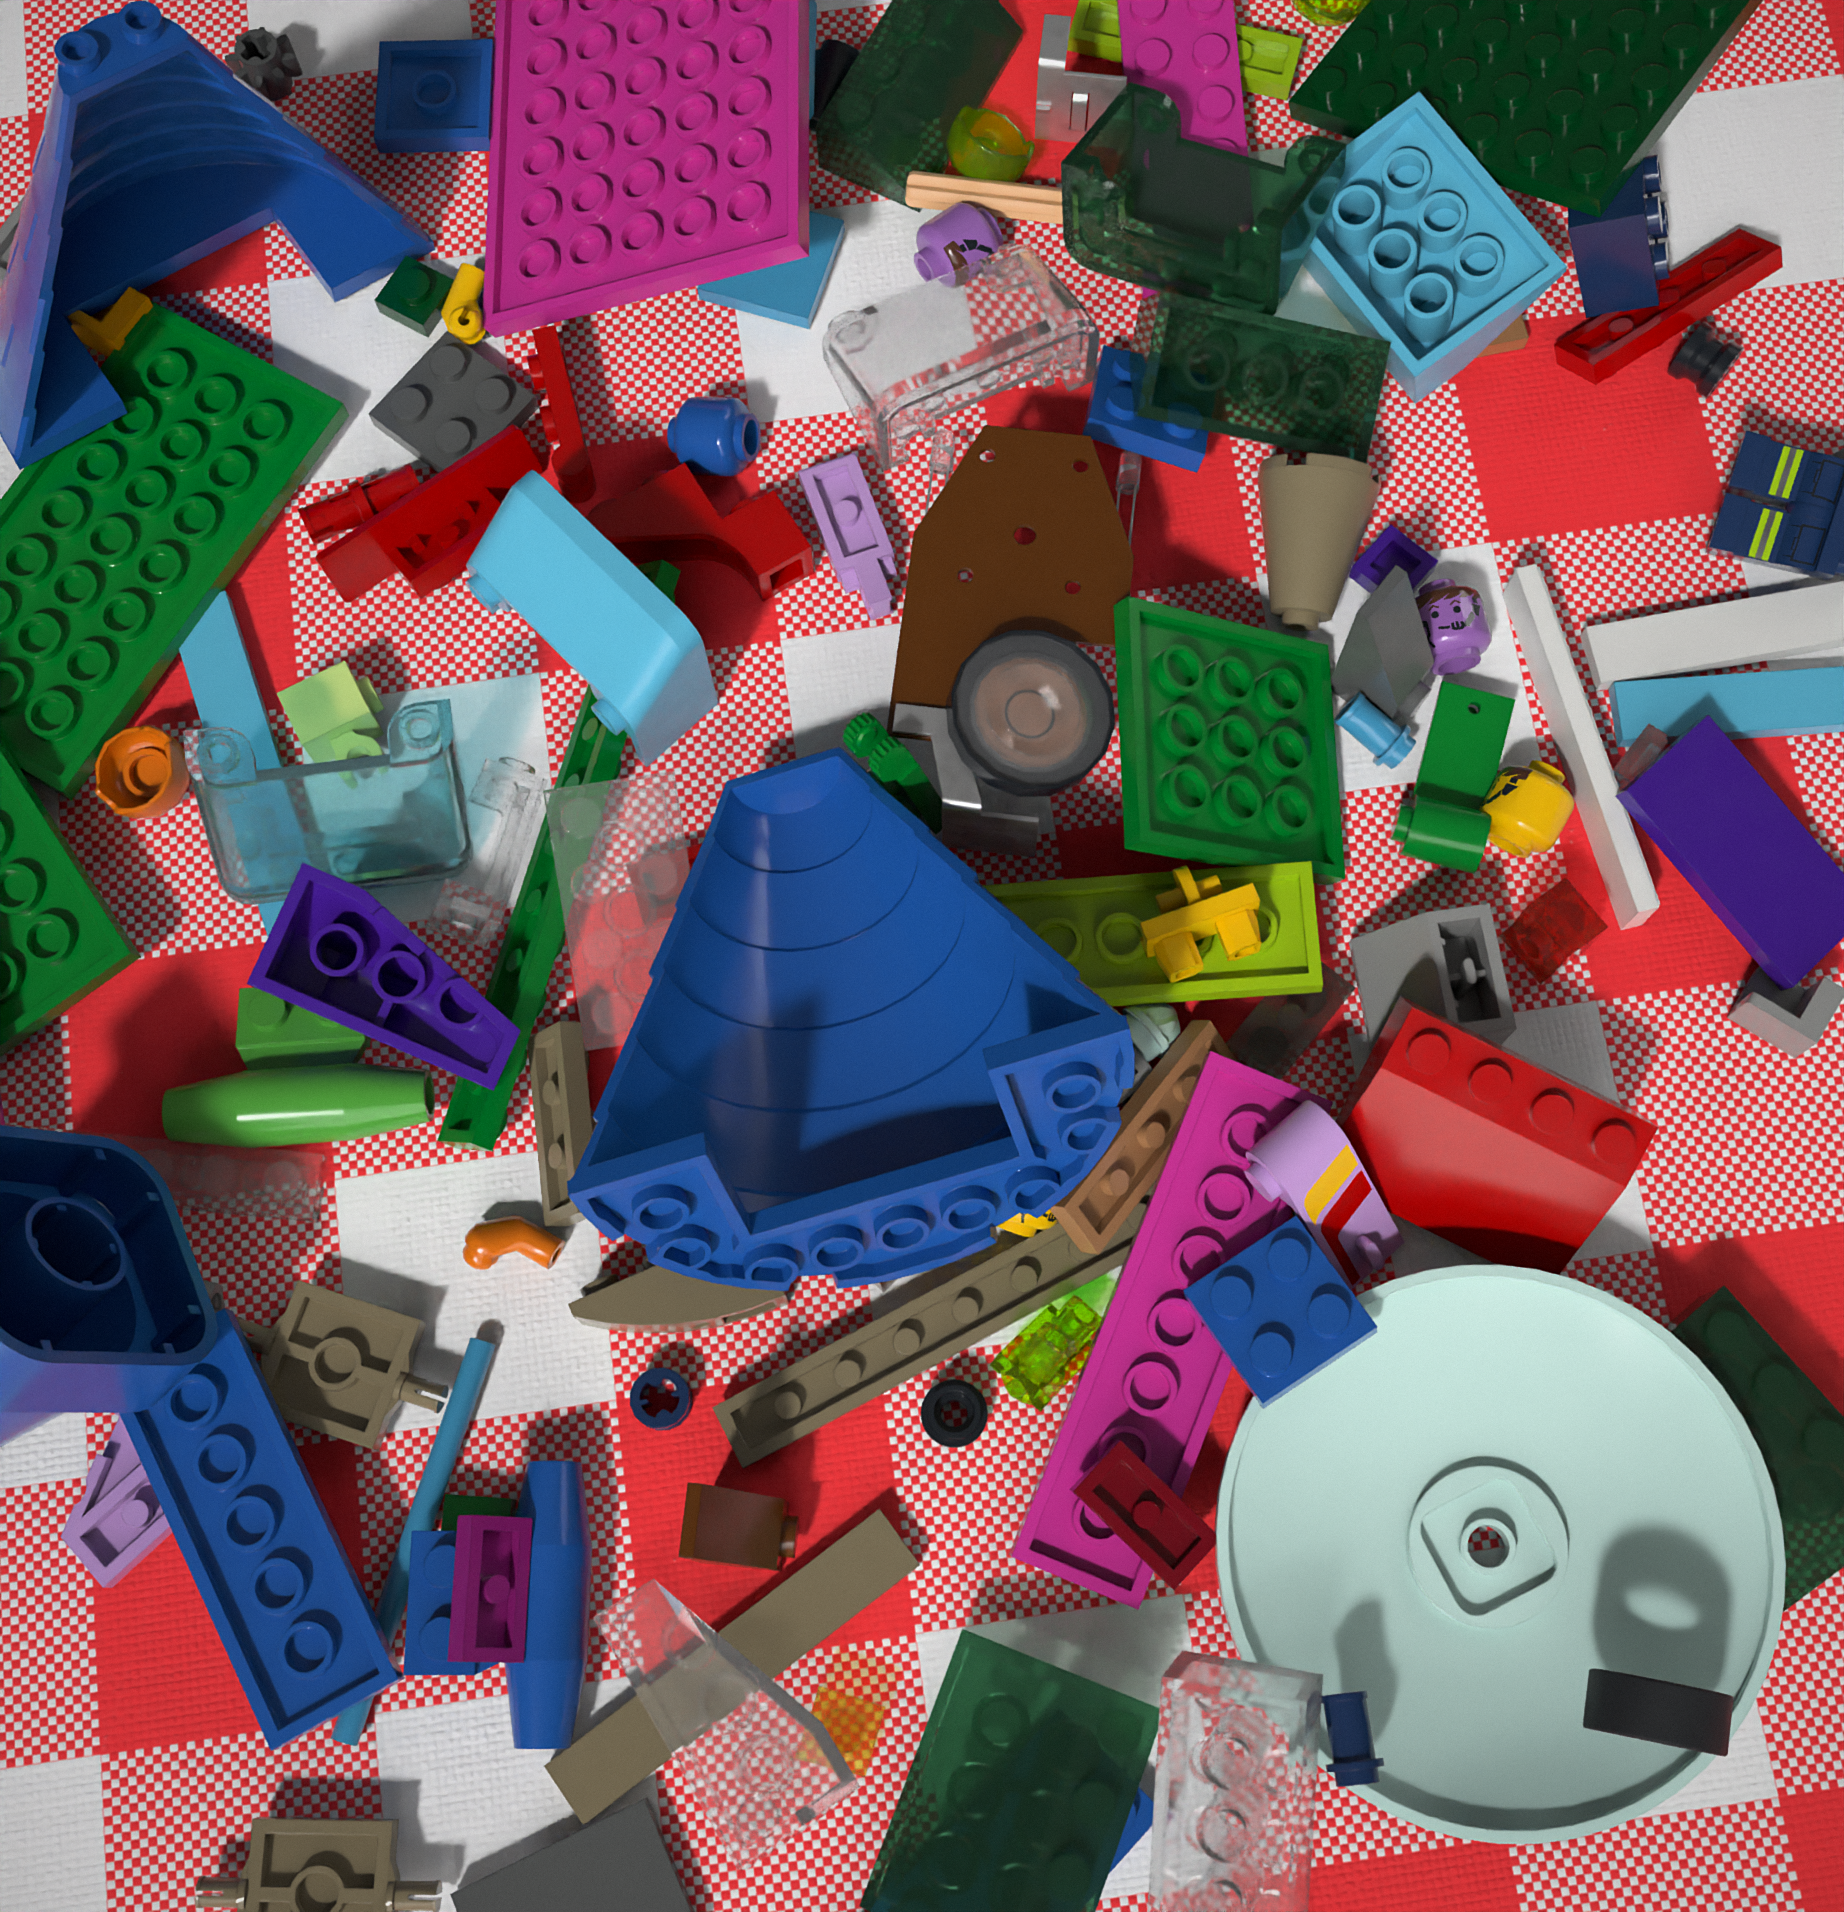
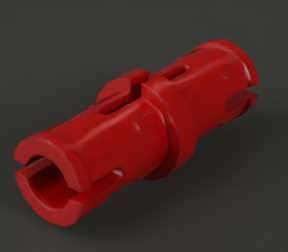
[297,463,420,545]

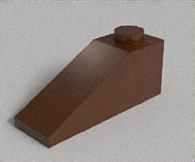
[679,1482,799,1571]

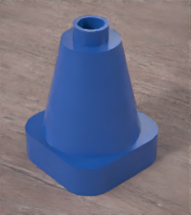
[0,1125,217,1447]

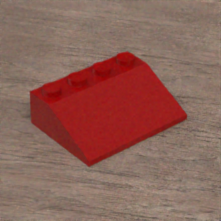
[1335,996,1659,1275]

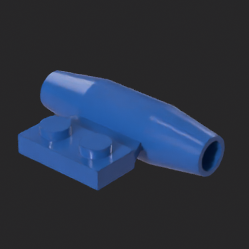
[403,1461,592,1749]

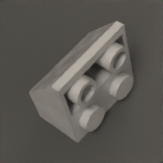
[1349,903,1517,1053]

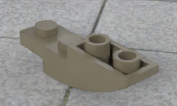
[568,1258,789,1334]

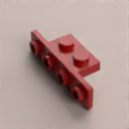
[316,424,543,603]

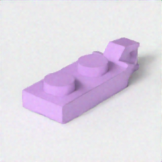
[798,452,897,620]

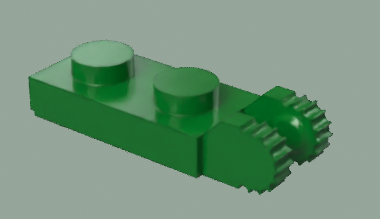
[842,712,942,835]

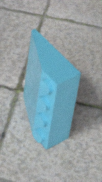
[1272,92,1567,404]

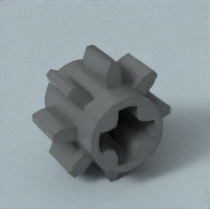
[225,27,303,101]

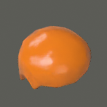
[95,725,190,819]

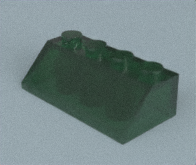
[815,0,1024,213]
[1129,291,1391,464]

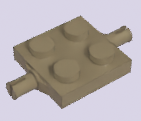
[236,1280,449,1451]
[195,1817,442,1912]

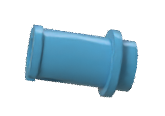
[1334,692,1416,769]

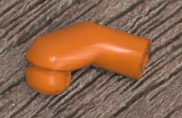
[462,1215,565,1270]

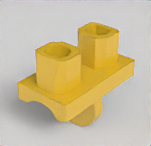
[1140,865,1262,983]

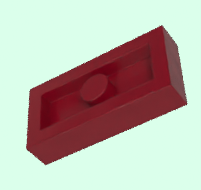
[1070,1439,1216,1590]

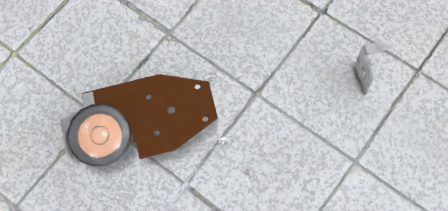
[886,14,1142,857]

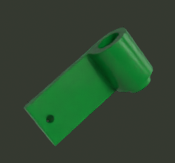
[1390,681,1516,874]

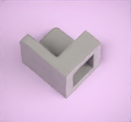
[1727,966,1844,1058]

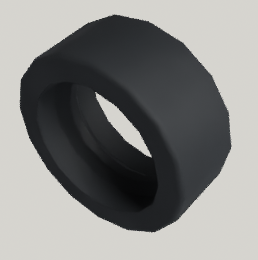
[1583,1668,1733,1757]

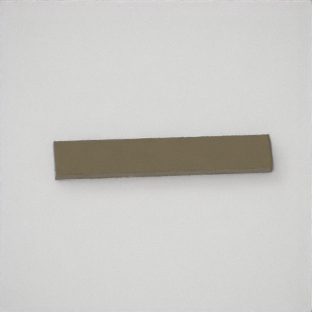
[544,1509,920,1825]

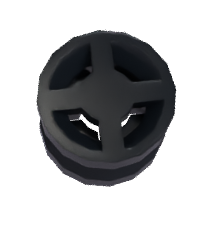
[1667,321,1744,399]

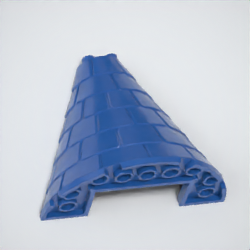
[0,1,435,470]
[567,747,1135,1291]

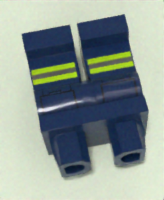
[1705,430,1844,581]

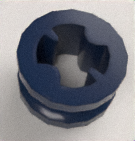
[630,1368,693,1431]

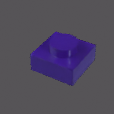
[1349,524,1438,594]

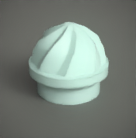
[1122,1003,1180,1063]

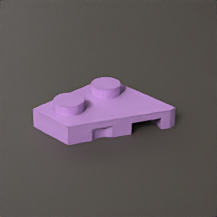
[60,1413,173,1588]

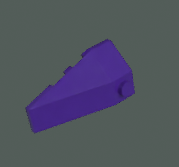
[247,862,521,1091]

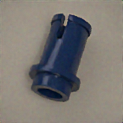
[1320,1691,1384,1787]

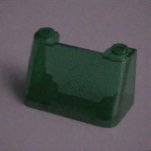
[1061,82,1347,322]

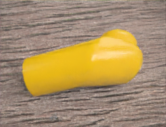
[441,263,486,345]

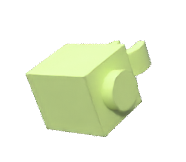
[277,660,388,785]

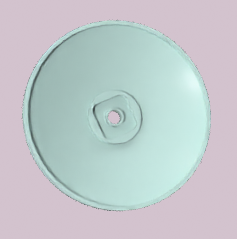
[1214,1265,1786,1844]

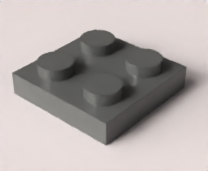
[368,331,539,473]

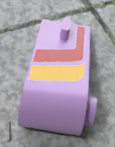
[1244,1100,1405,1290]

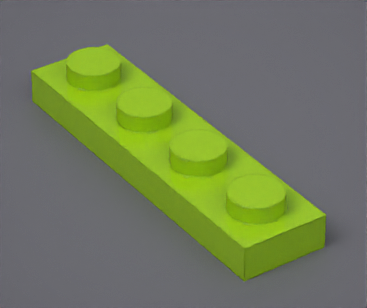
[1067,0,1303,101]

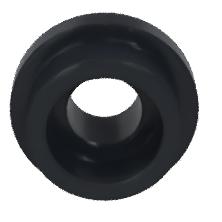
[921,1379,988,1448]

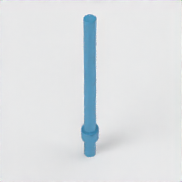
[331,1338,496,1746]

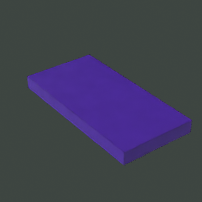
[1615,715,1844,991]

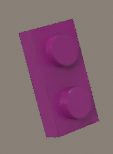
[447,1515,533,1663]

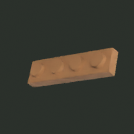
[1050,1020,1238,1255]

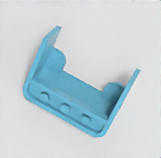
[465,470,719,767]

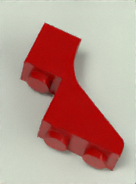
[585,462,815,602]

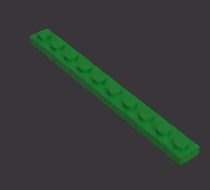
[437,559,681,1152]

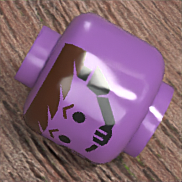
[914,202,1003,293]
[1415,579,1492,676]

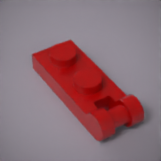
[527,325,596,503]

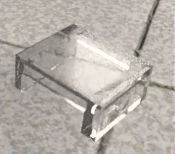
[425,757,548,948]

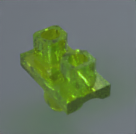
[990,1295,1102,1412]

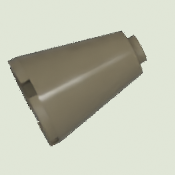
[1257,453,1382,632]

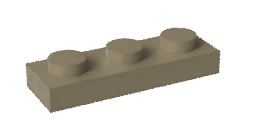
[527,1021,596,1227]

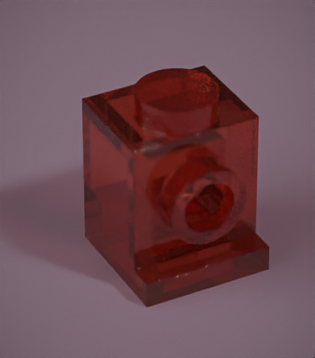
[1499,877,1608,985]

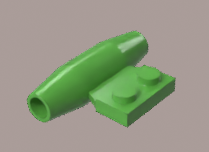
[162,987,435,1148]

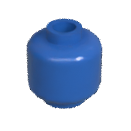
[667,396,761,476]

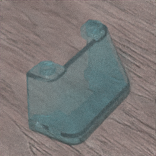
[183,699,474,905]

